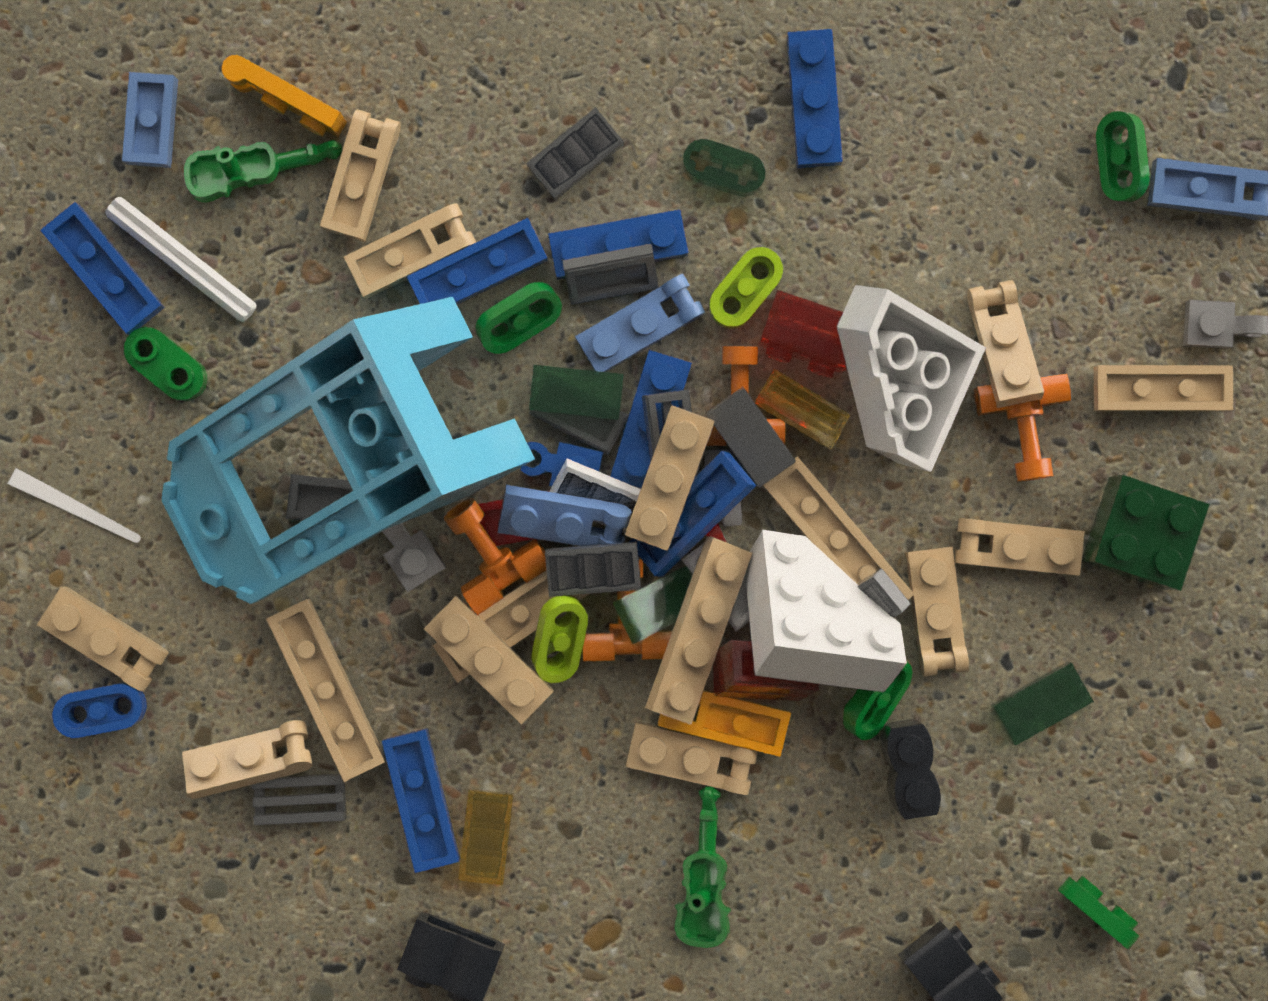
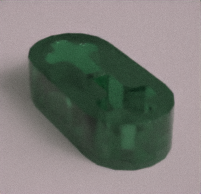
[682,139,766,197]

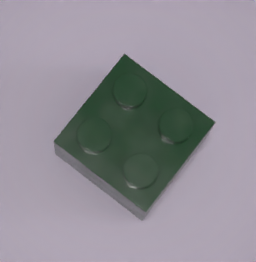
[1082,475,1210,591]

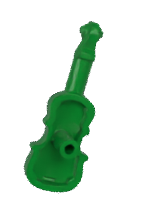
[184,140,342,203]
[674,785,731,948]

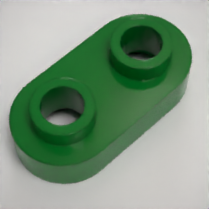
[1096,111,1150,202]
[475,282,562,354]
[124,327,208,401]
[843,661,913,740]
[1058,876,1140,950]

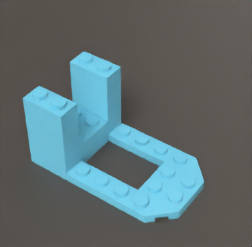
[161,297,535,604]

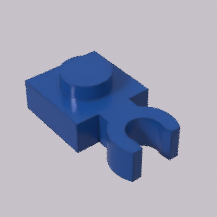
[520,442,603,487]

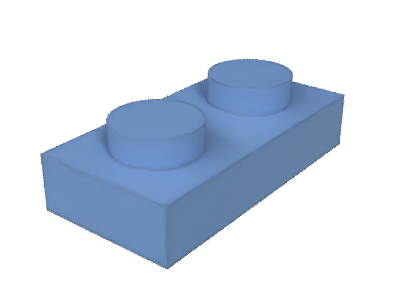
[122,72,178,168]

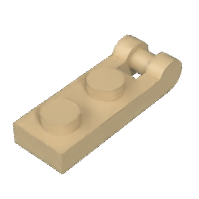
[320,109,401,242]
[344,203,476,299]
[967,280,1044,408]
[954,518,1085,576]
[905,547,969,677]
[37,586,169,692]
[182,720,312,800]
[626,721,758,795]

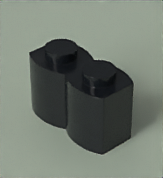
[880,719,941,820]
[397,912,505,1001]
[898,921,1003,1001]

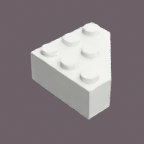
[837,285,986,472]
[745,530,907,692]

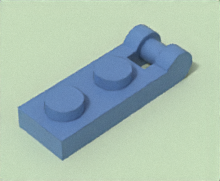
[1147,158,1268,221]
[575,274,706,376]
[498,485,632,546]

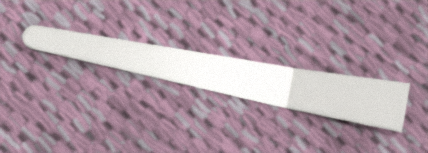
[7,468,141,543]

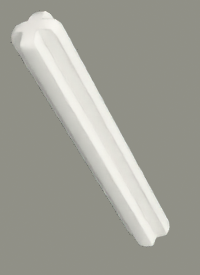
[105,197,256,322]

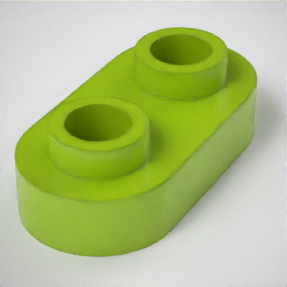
[709,247,783,329]
[531,595,588,683]

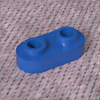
[52,683,147,738]

